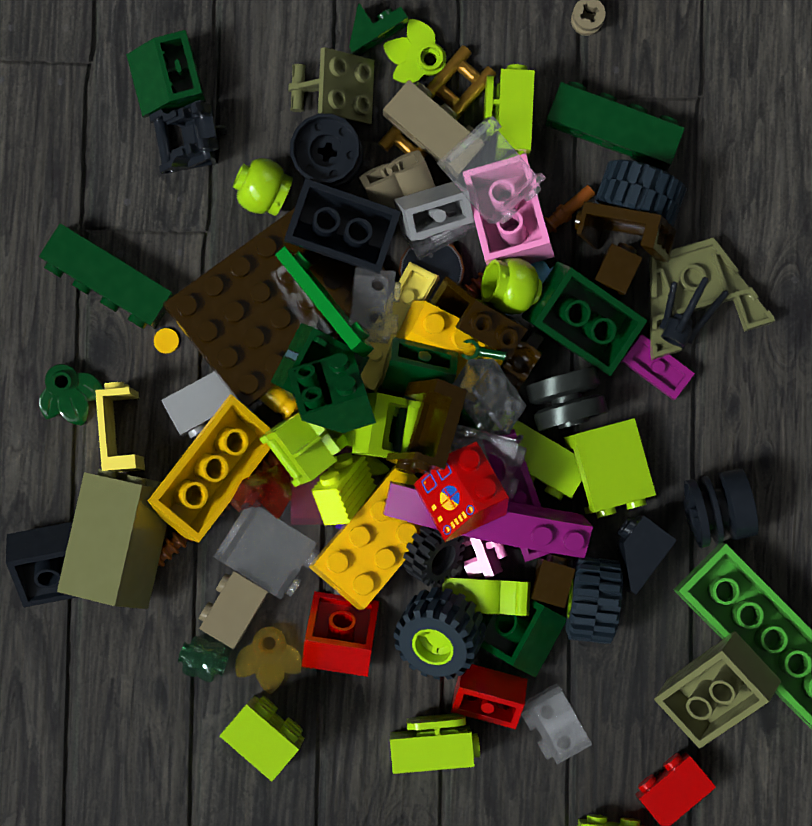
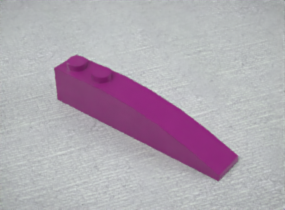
[383,481,593,558]

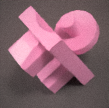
[461,535,507,579]

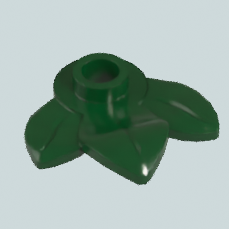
[39,364,104,426]

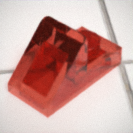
[230,464,292,519]

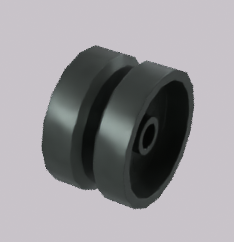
[526,367,609,432]

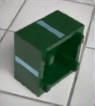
[271,323,370,394]

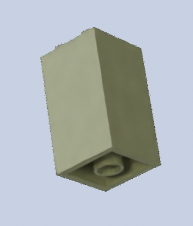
[57,469,167,609]

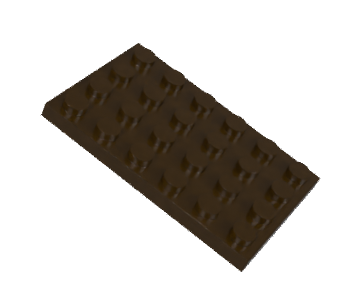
[163,208,397,408]

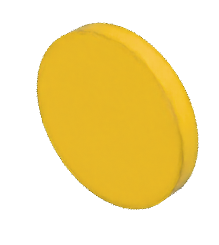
[154,328,179,354]

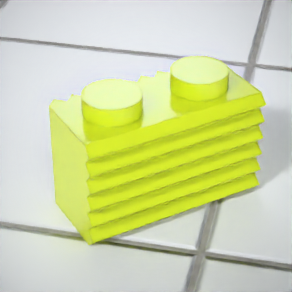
[311,453,377,525]

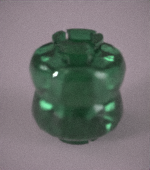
[178,636,229,683]

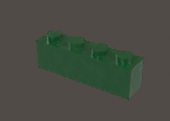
[545,81,684,171]
[39,223,174,330]

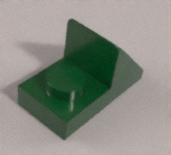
[349,3,408,56]

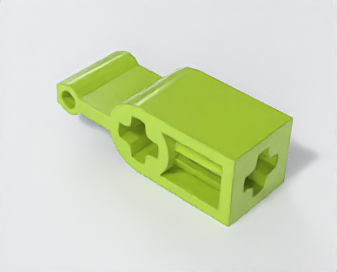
[442,577,531,616]

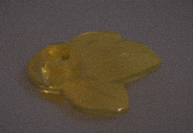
[235,627,302,694]

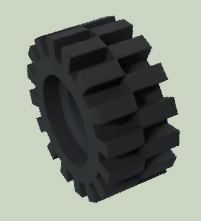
[403,526,465,587]

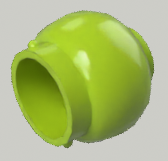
[233,158,293,216]
[481,258,542,315]

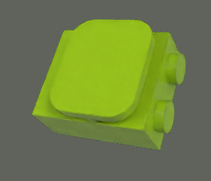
[483,64,535,161]
[390,713,480,774]

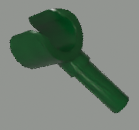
[461,339,507,360]

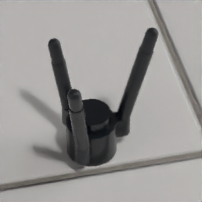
[658,277,729,348]

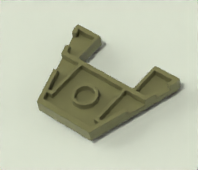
[650,237,775,360]

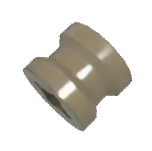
[571,0,606,36]

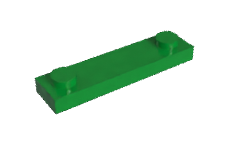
[275,246,374,358]

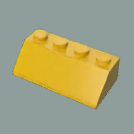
[148,394,271,543]

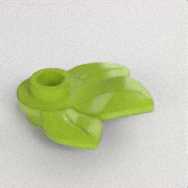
[383,19,446,83]

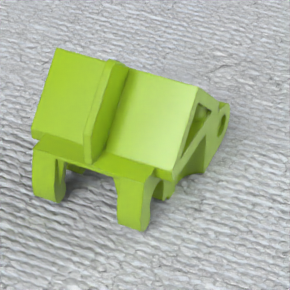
[345,392,422,458]
[259,412,349,487]

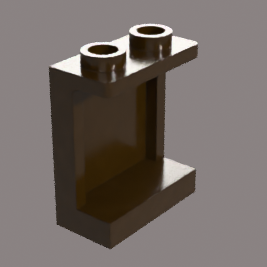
[386,379,467,475]

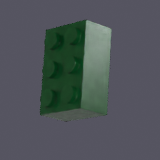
[521,261,647,376]

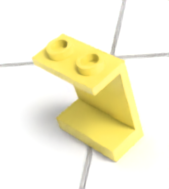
[95,382,145,472]

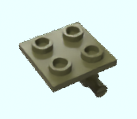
[288,47,374,125]

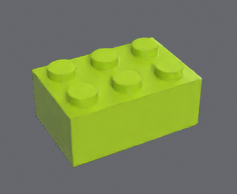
[220,695,305,781]

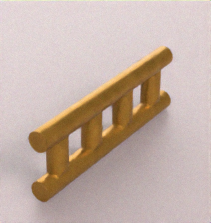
[378,45,497,159]

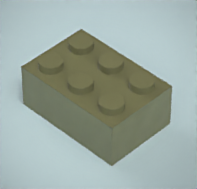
[654,631,781,749]

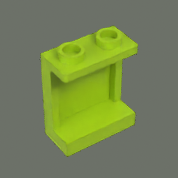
[564,418,656,518]

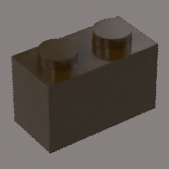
[591,242,642,300]
[530,554,576,608]

